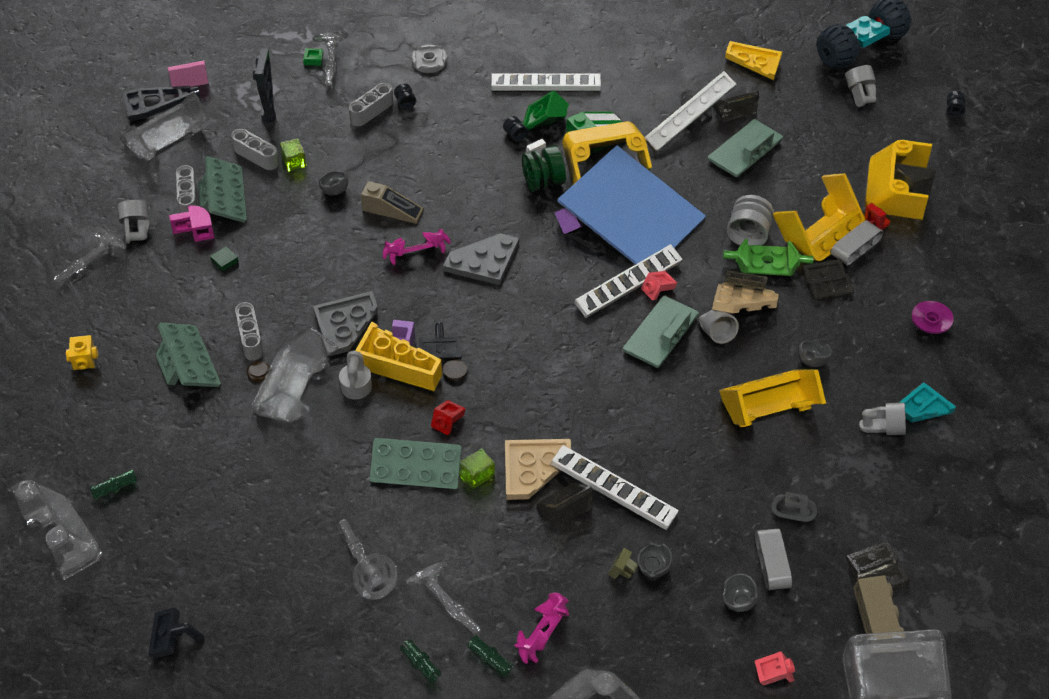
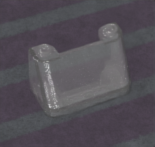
[11,480,101,580]
[842,630,952,699]

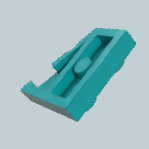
[899,382,956,423]

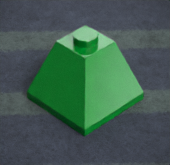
[523,90,569,131]

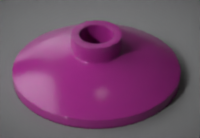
[911,301,954,334]

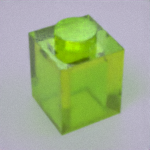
[280,138,306,171]
[459,448,495,489]

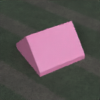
[168,61,209,87]

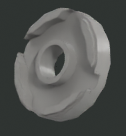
[411,45,447,73]

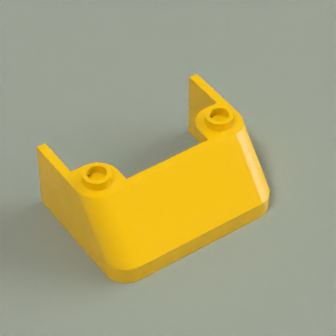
[562,121,652,186]
[865,140,932,220]
[773,173,865,261]
[719,369,826,427]

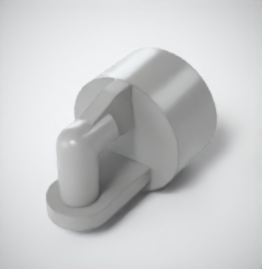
[845,65,877,107]
[118,200,150,244]
[699,306,739,344]
[339,351,372,399]
[860,403,906,435]

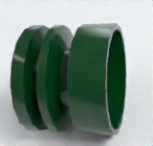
[522,145,566,192]

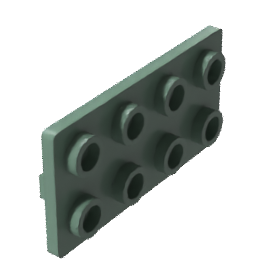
[708,119,783,177]
[198,156,247,223]
[623,296,699,368]
[155,322,221,387]
[370,438,462,489]

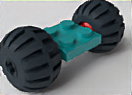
[816,0,912,69]

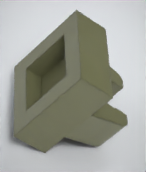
[607,548,638,579]

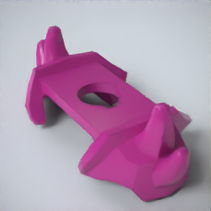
[382,229,451,265]
[514,592,569,664]

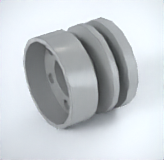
[727,195,774,246]

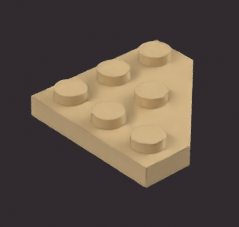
[712,283,779,313]
[505,439,571,500]

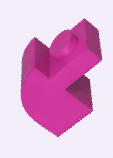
[169,206,214,242]

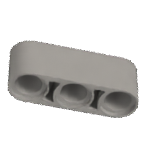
[349,83,393,126]
[231,129,279,170]
[176,165,197,213]
[831,220,883,265]
[235,302,263,361]
[755,529,792,590]

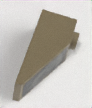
[361,181,424,224]

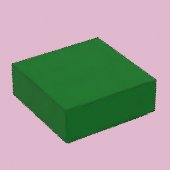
[303,48,324,66]

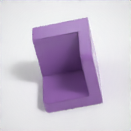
[555,208,586,234]
[392,320,415,346]

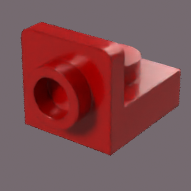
[864,203,890,230]
[431,400,466,435]

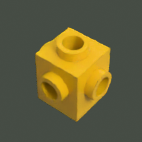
[66,335,98,370]

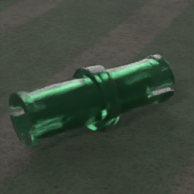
[90,469,137,500]
[467,635,513,677]
[400,639,441,683]

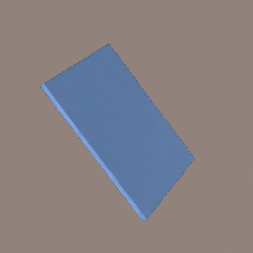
[557,145,706,265]

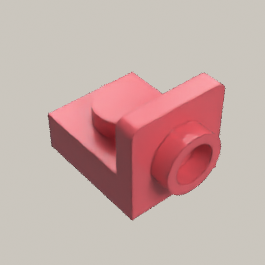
[641,271,677,300]
[755,652,795,686]

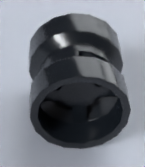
[394,83,417,109]
[947,91,966,117]
[503,116,528,142]

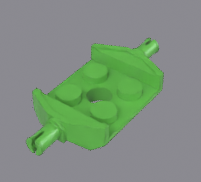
[723,239,813,276]

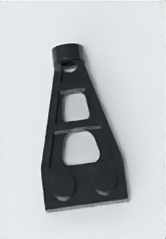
[253,48,276,122]
[123,85,201,122]

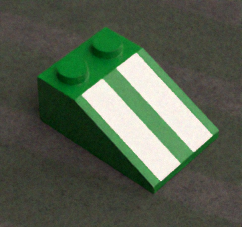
[566,112,622,156]

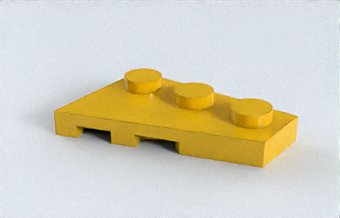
[725,41,782,80]

